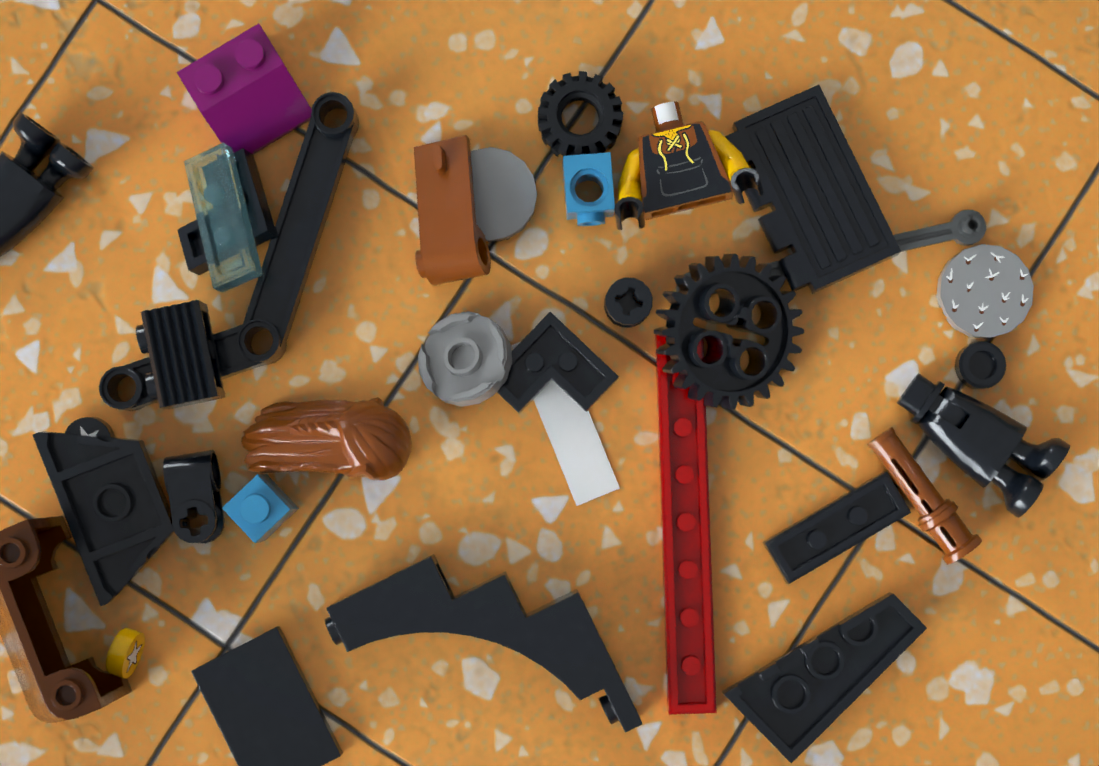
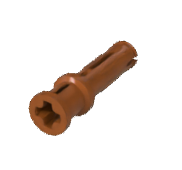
[867,427,982,565]

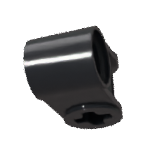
[163,450,225,543]

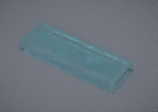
[184,143,263,293]

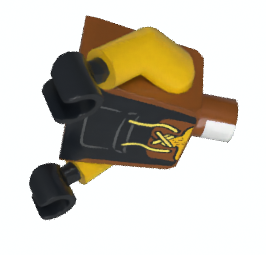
[614,101,764,230]

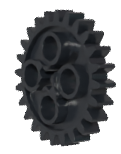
[654,254,804,409]

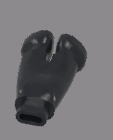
[0,112,94,257]
[897,373,1070,518]

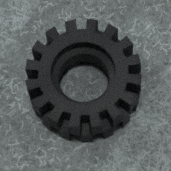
[538,71,623,157]

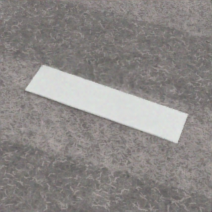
[512,342,620,506]

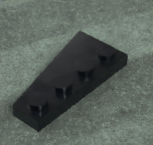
[722,592,927,763]

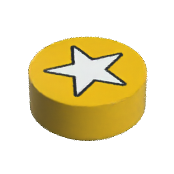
[106,627,145,679]

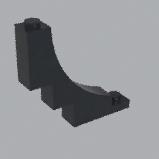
[325,554,642,733]

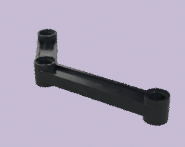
[99,92,359,411]

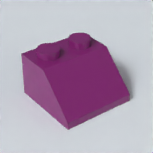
[177,23,312,155]

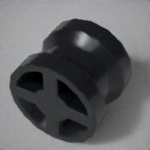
[604,278,653,328]

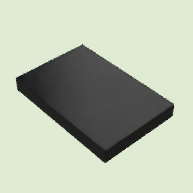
[191,626,343,766]

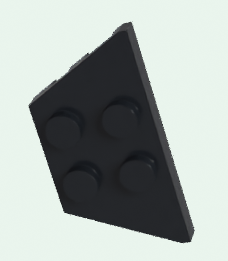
[33,431,174,606]

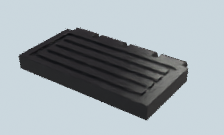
[725,85,901,294]

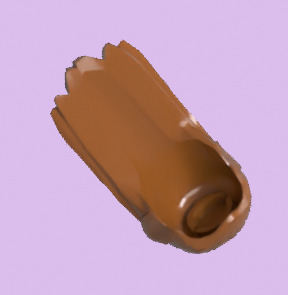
[241,397,412,481]

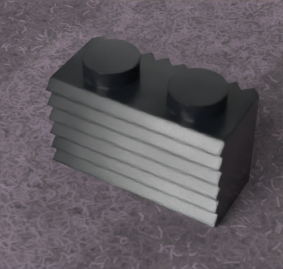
[136,300,225,410]

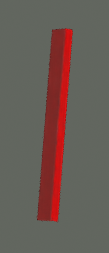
[655,335,717,715]

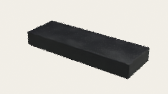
[763,471,911,584]

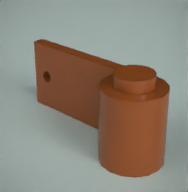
[414,135,491,286]

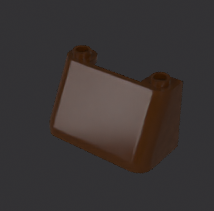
[0,516,132,723]

